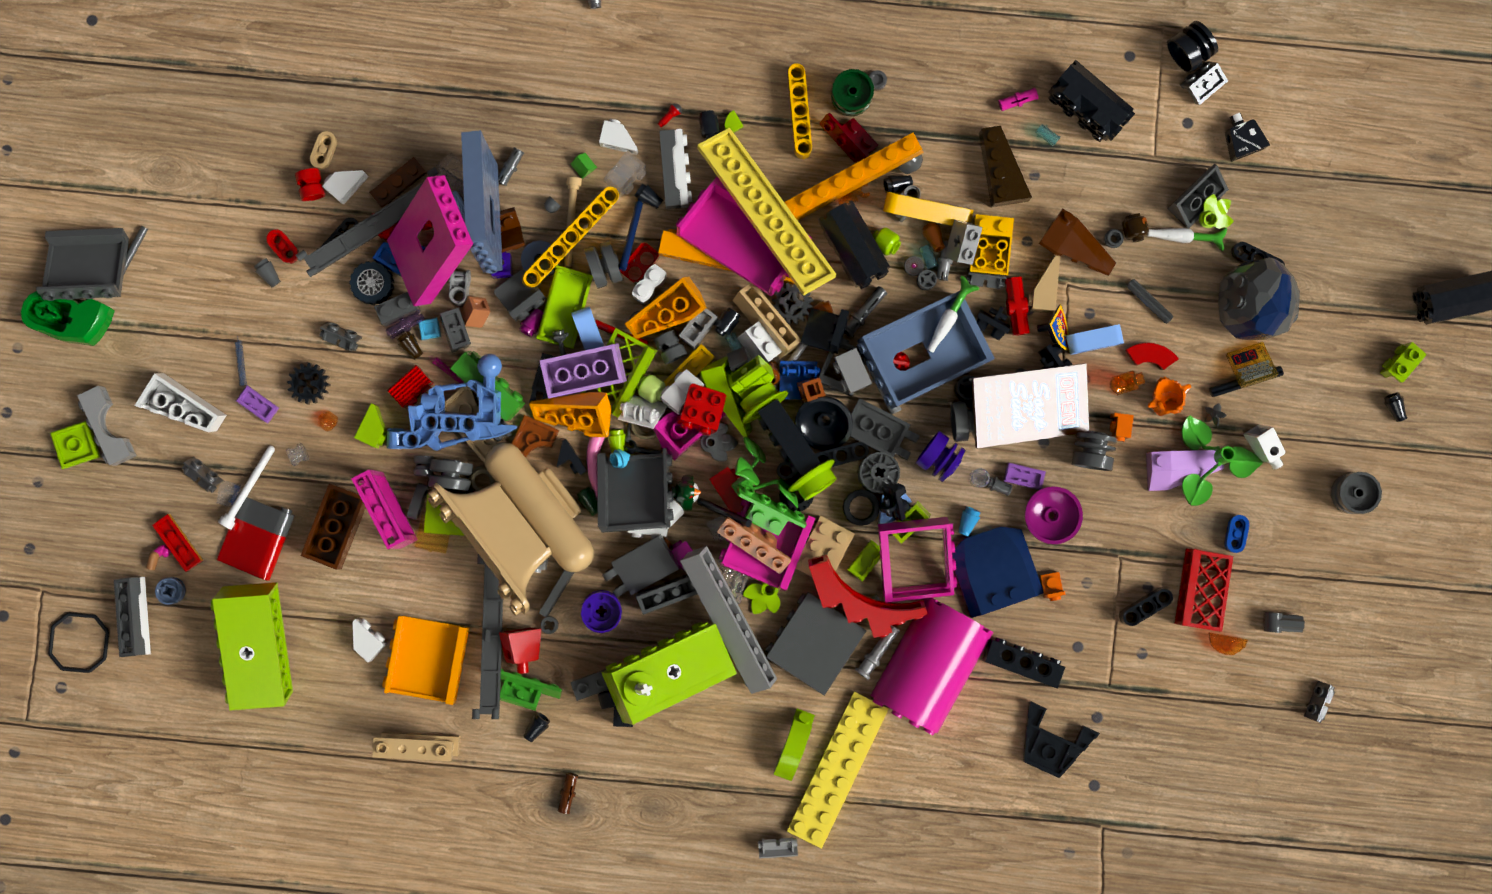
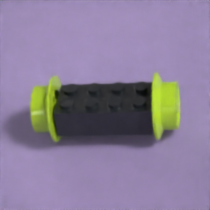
[740,383,837,500]

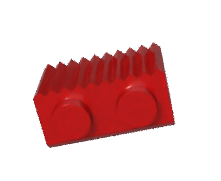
[387,365,433,408]

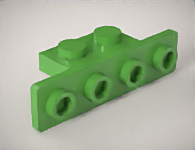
[737,484,807,536]
[500,668,562,711]

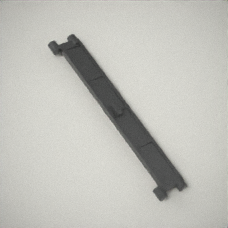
[296,167,439,277]
[472,554,503,720]

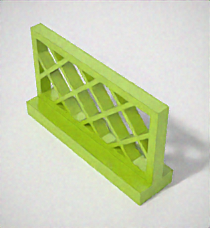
[581,328,658,418]

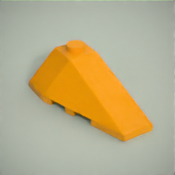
[625,277,707,339]
[529,392,611,438]

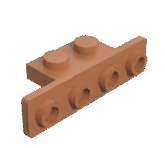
[717,517,791,574]

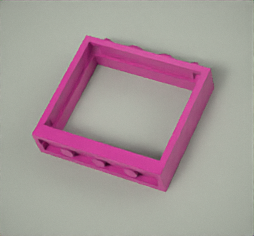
[351,470,418,549]
[878,517,957,602]

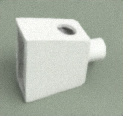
[1243,424,1285,470]

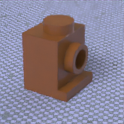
[796,377,826,402]

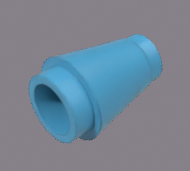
[958,506,981,536]

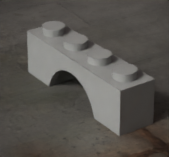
[77,386,137,466]

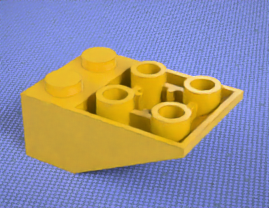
[970,214,1014,276]

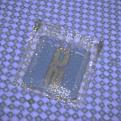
[217,481,242,507]

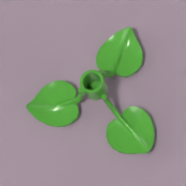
[1182,415,1263,506]
[732,436,798,509]

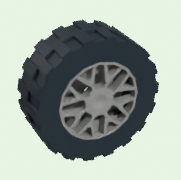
[349,261,394,305]

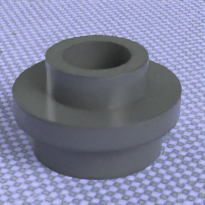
[1104,229,1124,248]

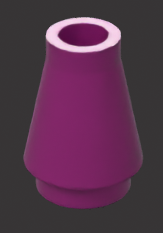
[519,308,543,337]

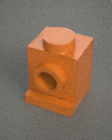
[1110,413,1134,442]

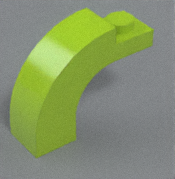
[773,709,815,781]

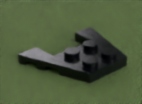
[1023,701,1100,778]

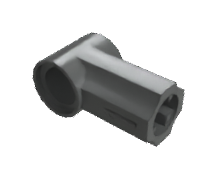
[1264,612,1305,633]

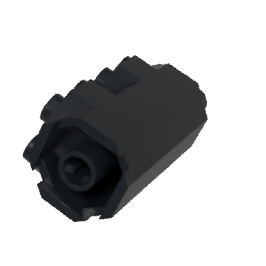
[1048,60,1135,142]
[818,200,890,289]
[1412,271,1492,325]

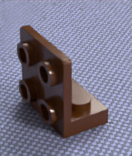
[500,207,525,253]

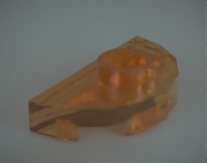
[1209,632,1248,655]

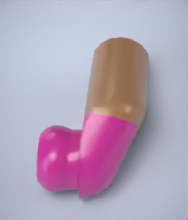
[146,545,171,570]

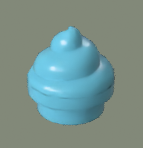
[610,449,630,469]

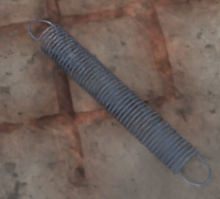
[235,336,247,390]

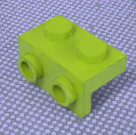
[1380,342,1426,383]

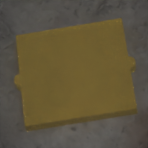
[415,514,450,554]

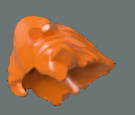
[1148,377,1191,416]

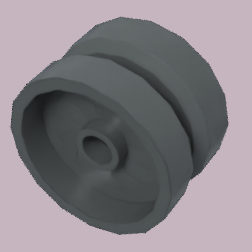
[584,240,623,289]
[427,459,473,491]
[1331,472,1382,514]

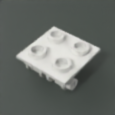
[618,395,668,429]

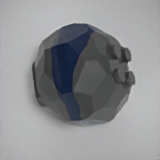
[1218,257,1300,340]

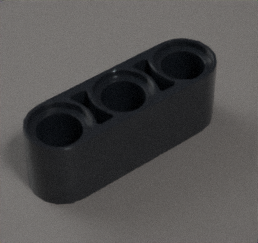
[1119,588,1173,626]

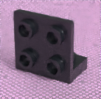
[801,308,849,354]

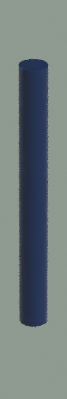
[619,201,643,271]

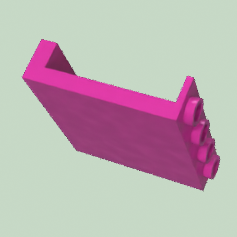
[718,499,815,591]

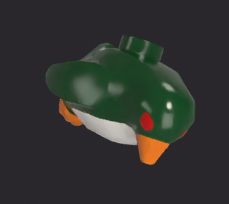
[672,474,701,511]

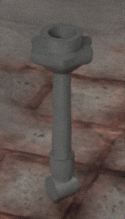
[549,329,569,356]

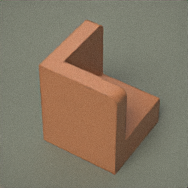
[461,296,491,328]

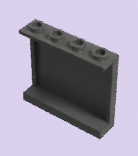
[36,228,129,301]
[597,448,674,533]
[765,592,866,696]

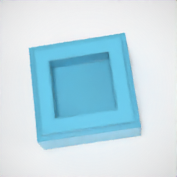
[418,318,441,340]

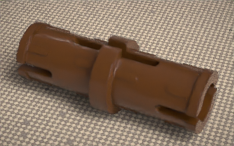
[557,773,578,814]

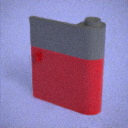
[217,497,295,581]

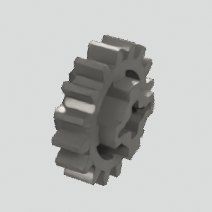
[772,283,813,325]

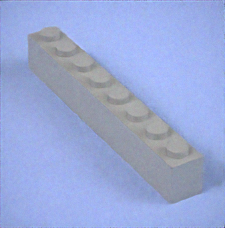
[681,546,777,694]

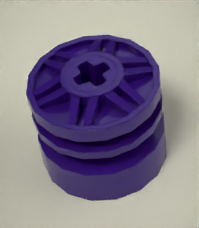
[916,431,966,482]
[581,590,622,633]

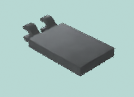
[850,398,920,460]
[602,534,680,598]

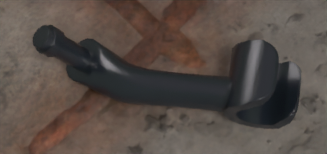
[624,440,663,455]

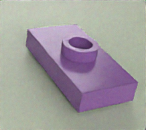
[236,385,279,423]
[1003,463,1046,490]

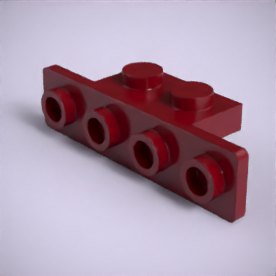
[819,113,879,163]

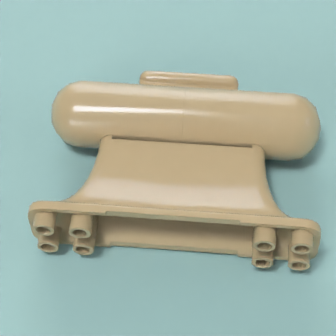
[428,443,594,616]

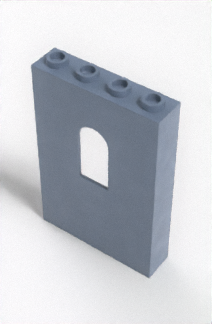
[461,130,503,274]
[857,291,995,410]

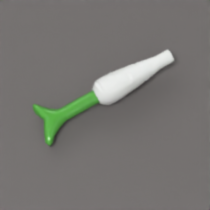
[1147,228,1227,251]
[927,276,980,353]

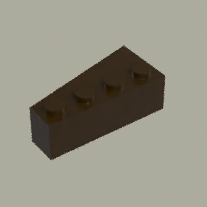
[979,125,1032,208]

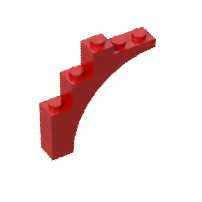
[808,554,927,638]

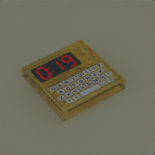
[1226,342,1278,388]

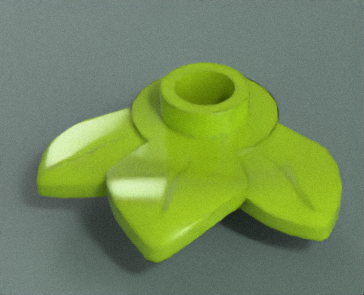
[1199,194,1234,229]
[743,582,780,614]

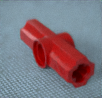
[1005,277,1030,336]

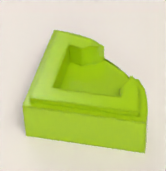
[725,110,744,133]

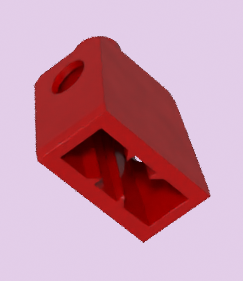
[499,627,541,674]

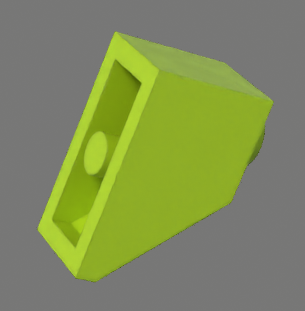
[354,403,387,449]
[892,501,931,544]

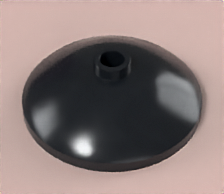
[795,396,853,450]

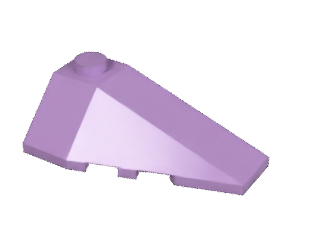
[1146,450,1224,491]

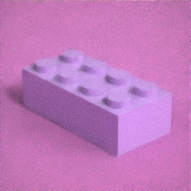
[540,343,627,399]

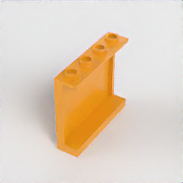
[382,615,470,705]

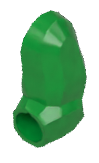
[21,291,115,346]

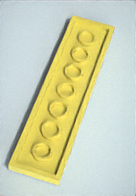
[787,691,889,849]

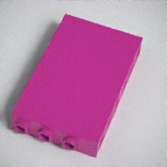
[676,177,812,296]

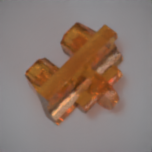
[1110,370,1145,396]

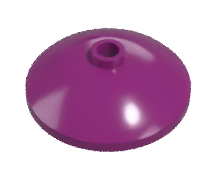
[1025,487,1083,544]

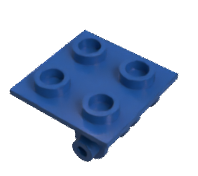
[779,361,820,400]

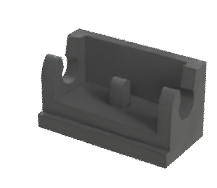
[439,308,471,353]

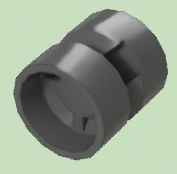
[653,330,687,365]

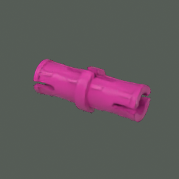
[998,87,1038,111]

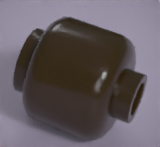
[1122,213,1149,243]

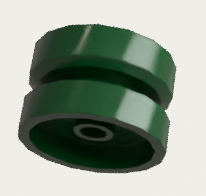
[831,69,874,117]

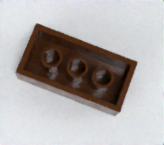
[300,483,366,570]

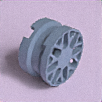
[155,577,186,605]

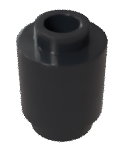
[699,110,720,140]
[713,307,741,337]

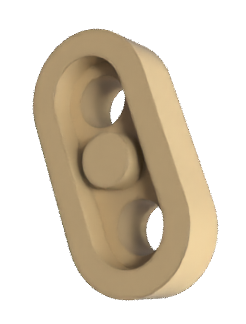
[310,131,337,170]

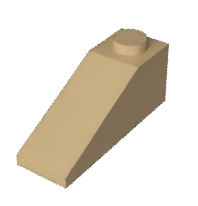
[1027,255,1060,313]

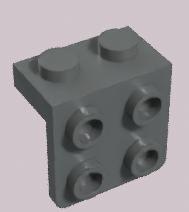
[494,270,547,322]

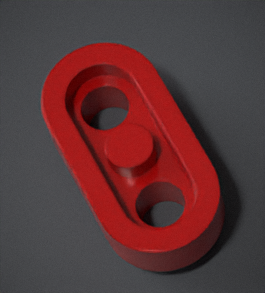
[266,229,299,264]

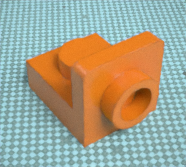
[1039,572,1066,601]

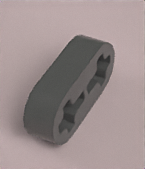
[407,483,429,520]

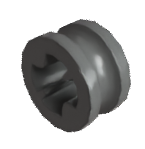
[541,616,559,634]

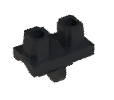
[977,306,1010,340]
[1038,344,1073,369]
[879,483,910,521]

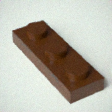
[369,157,427,208]

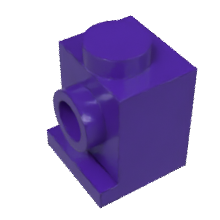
[491,252,513,279]

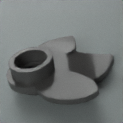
[700,423,738,461]

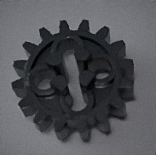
[287,362,331,405]

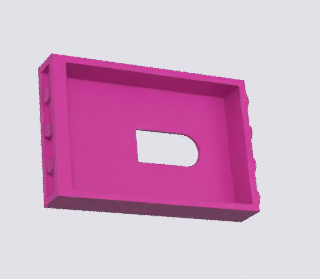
[387,175,473,306]

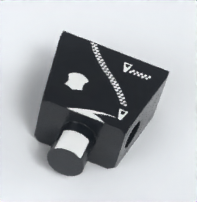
[1225,113,1270,162]

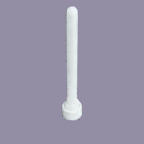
[218,446,275,530]

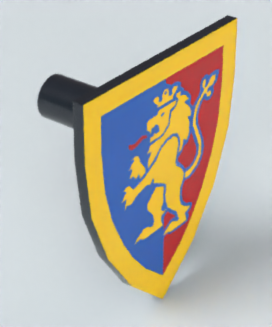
[1037,304,1069,352]

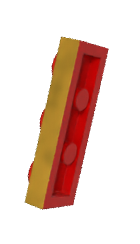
[152,514,204,572]

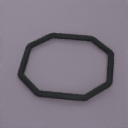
[48,612,109,673]

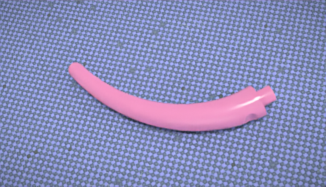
[586,437,606,499]

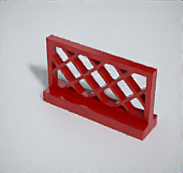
[1174,548,1234,632]

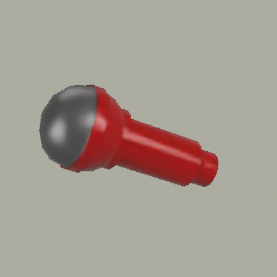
[658,103,682,128]

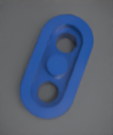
[1225,515,1249,553]

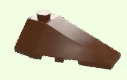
[1039,208,1116,276]

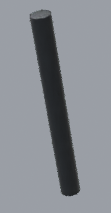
[697,498,752,527]

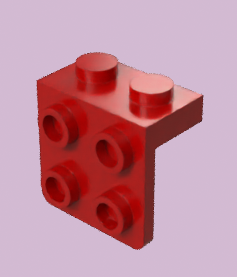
[676,384,727,436]

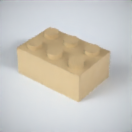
[796,516,855,577]

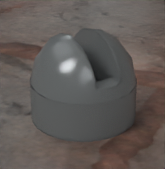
[544,197,561,213]

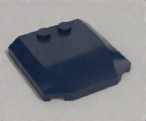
[952,527,1044,618]

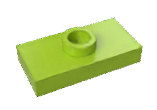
[847,540,880,582]

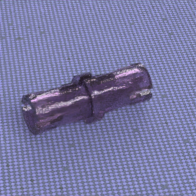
[386,310,425,339]

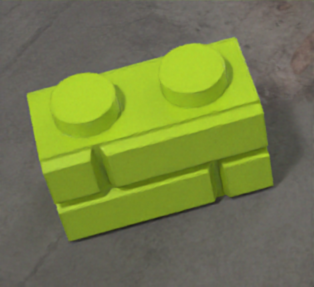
[728,355,775,399]

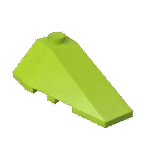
[700,356,752,437]

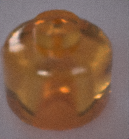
[318,411,338,432]

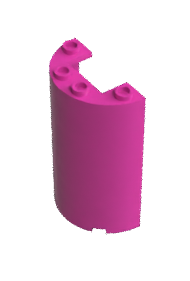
[870,598,994,736]

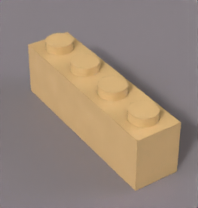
[732,283,801,359]

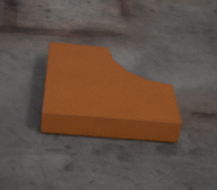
[511,415,560,458]

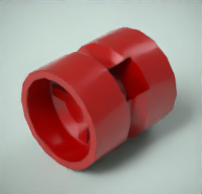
[295,168,326,202]

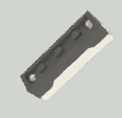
[659,129,692,210]
[114,577,151,657]

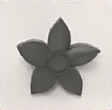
[1204,403,1227,426]

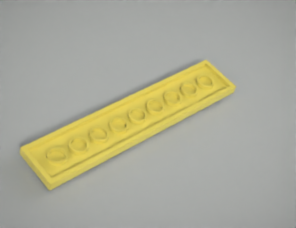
[697,128,836,296]

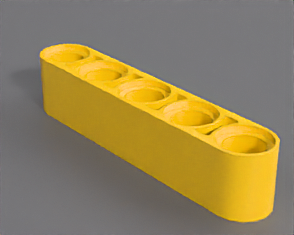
[788,63,812,159]
[883,192,974,226]

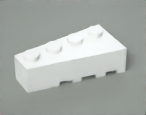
[134,373,227,432]

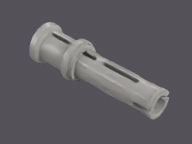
[855,625,900,680]

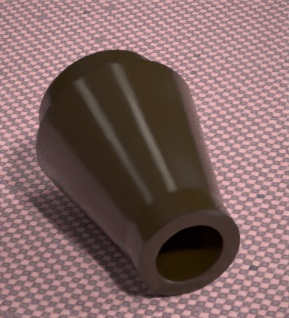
[397,331,424,360]

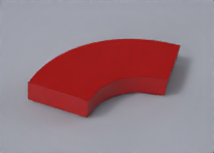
[1125,343,1179,370]

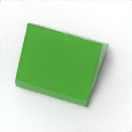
[571,153,597,179]

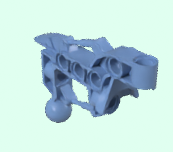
[386,354,517,451]

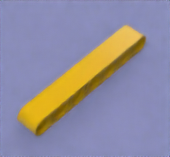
[521,187,619,288]

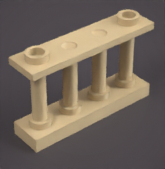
[372,732,460,761]

